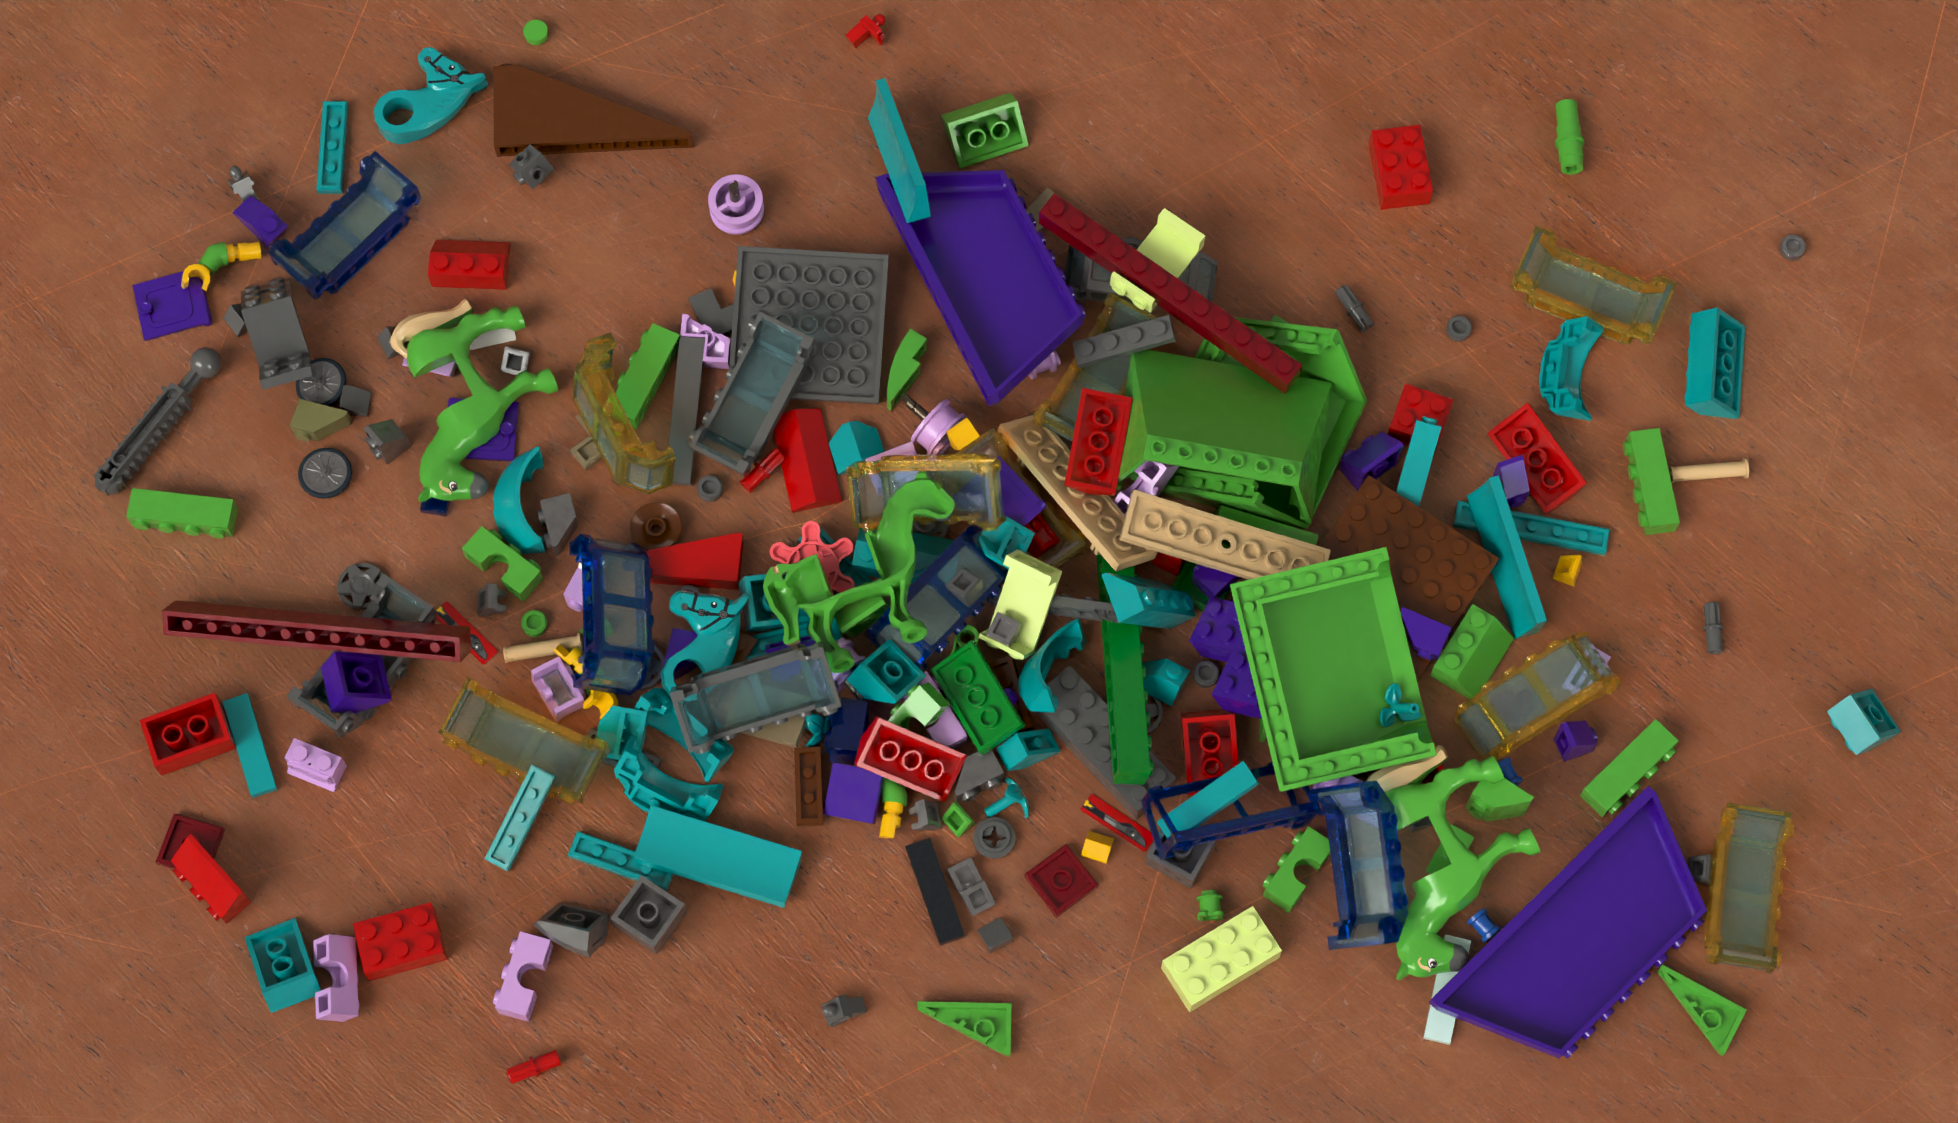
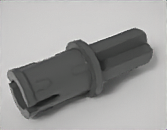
[1336,285,1375,333]
[1703,602,1724,654]

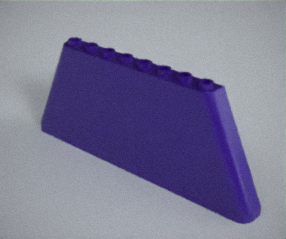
[875,170,1086,406]
[1429,786,1707,1059]

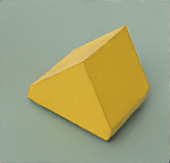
[946,418,980,451]
[1553,555,1582,587]
[1081,831,1114,864]

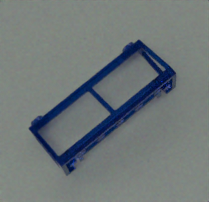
[1141,762,1321,860]

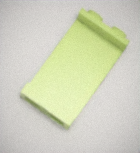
[1110,208,1205,313]
[979,549,1062,660]

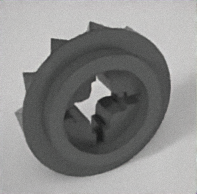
[973,817,1015,860]

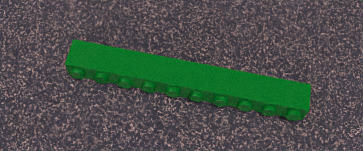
[1096,554,1154,785]

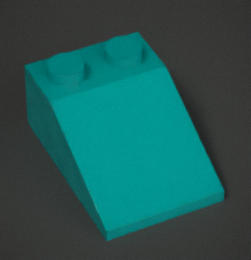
[738,573,810,633]
[245,918,321,1013]

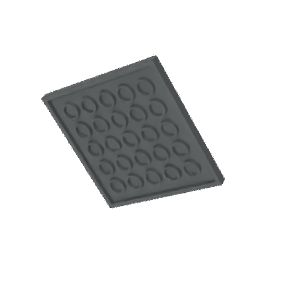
[729,246,889,405]

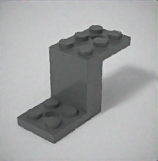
[241,277,313,390]

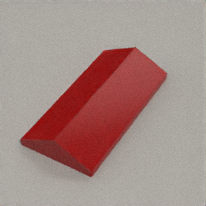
[1064,388,1133,496]
[1487,402,1587,514]
[774,408,842,513]
[854,716,967,803]

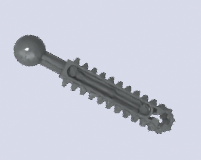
[94,347,222,496]

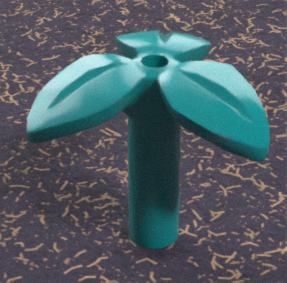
[1380,683,1421,727]
[805,714,832,747]
[984,778,1029,819]

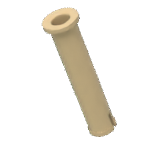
[1669,458,1749,483]
[503,632,583,663]

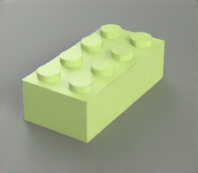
[1161,906,1282,1013]

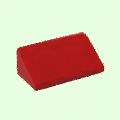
[1024,514,1061,559]

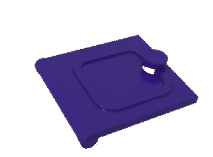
[132,271,213,341]
[448,398,519,461]
[952,456,1047,530]

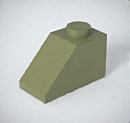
[290,399,352,442]

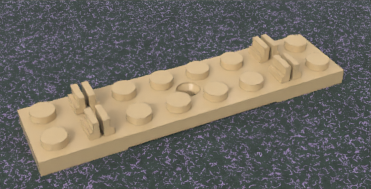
[997,413,1158,571]
[1119,490,1331,580]

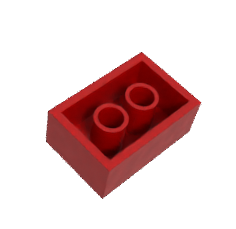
[1368,125,1433,210]
[139,692,236,776]
[353,902,448,981]

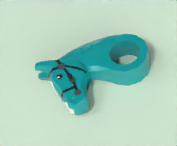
[374,47,488,144]
[661,591,749,703]

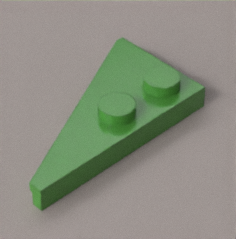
[1657,964,1747,1056]
[917,1001,1012,1057]

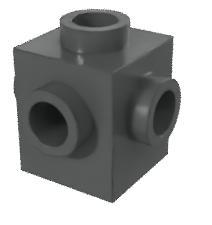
[509,144,554,189]

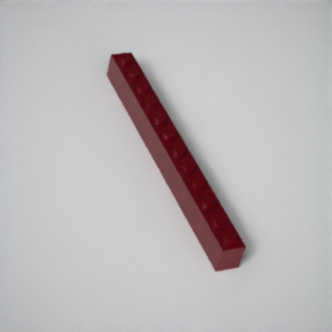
[1039,193,1302,394]
[162,600,471,662]

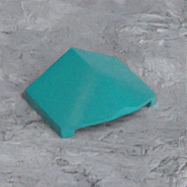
[828,421,884,475]
[978,516,1035,570]
[596,706,648,760]

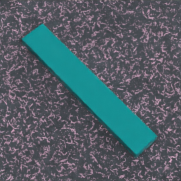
[1453,501,1610,556]

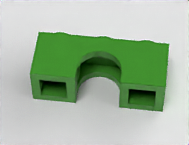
[462,526,543,602]
[888,682,951,730]
[1262,826,1335,913]

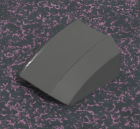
[533,902,609,958]

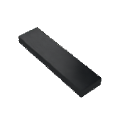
[905,838,965,946]

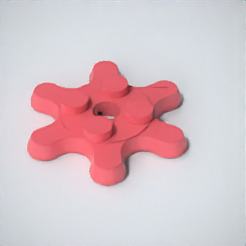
[770,521,855,593]

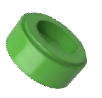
[523,20,549,45]
[521,610,548,637]

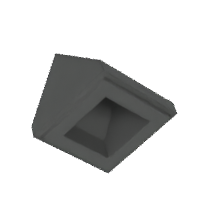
[223,304,247,337]
[378,326,408,360]
[1688,854,1712,886]

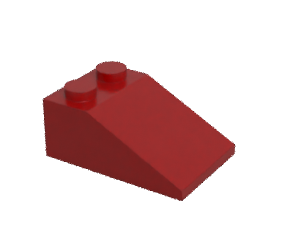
[1180,709,1238,796]

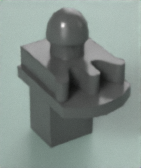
[227,166,259,202]
[822,994,867,1027]

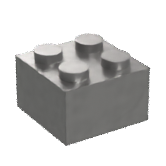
[1145,826,1218,889]
[610,875,687,955]

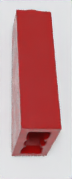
[641,533,744,590]

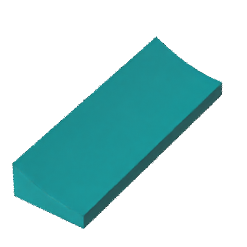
[868,78,931,223]
[1467,475,1547,639]
[633,805,802,908]

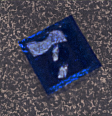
[825,698,869,766]

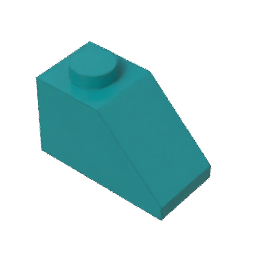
[1142,659,1190,707]
[996,729,1060,771]

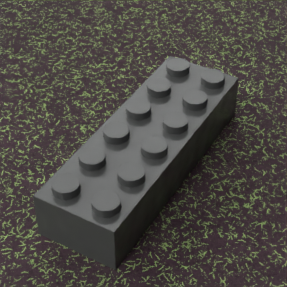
[1035,665,1176,820]

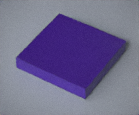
[823,762,884,824]

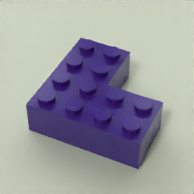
[1189,597,1262,719]

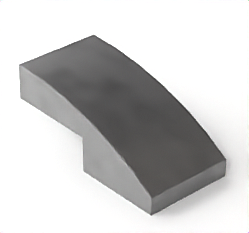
[946,857,996,916]

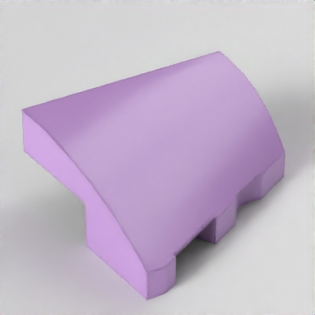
[680,314,731,369]

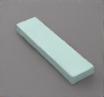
[1423,934,1471,1045]

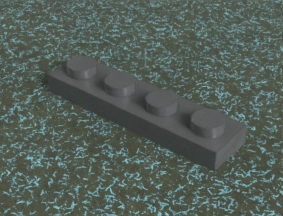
[1073,315,1176,368]

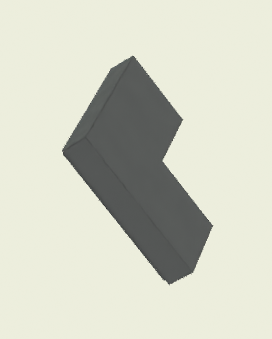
[688,288,734,336]

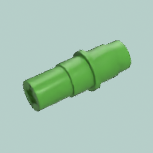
[1555,99,1585,175]

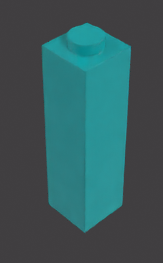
[1396,416,1441,507]

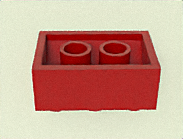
[428,240,511,290]
[171,834,251,924]

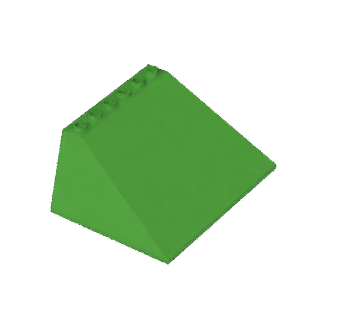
[1133,317,1367,530]
[1116,349,1332,524]
[1230,547,1437,792]

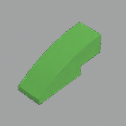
[887,328,927,411]

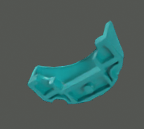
[1539,316,1604,421]
[493,446,546,554]
[1018,619,1087,712]
[634,687,734,783]
[614,736,724,821]

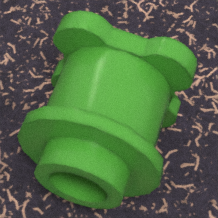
[1196,890,1224,921]

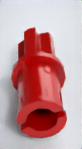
[739,448,785,493]
[506,1049,561,1084]

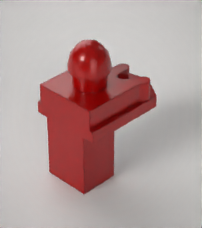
[845,14,885,48]

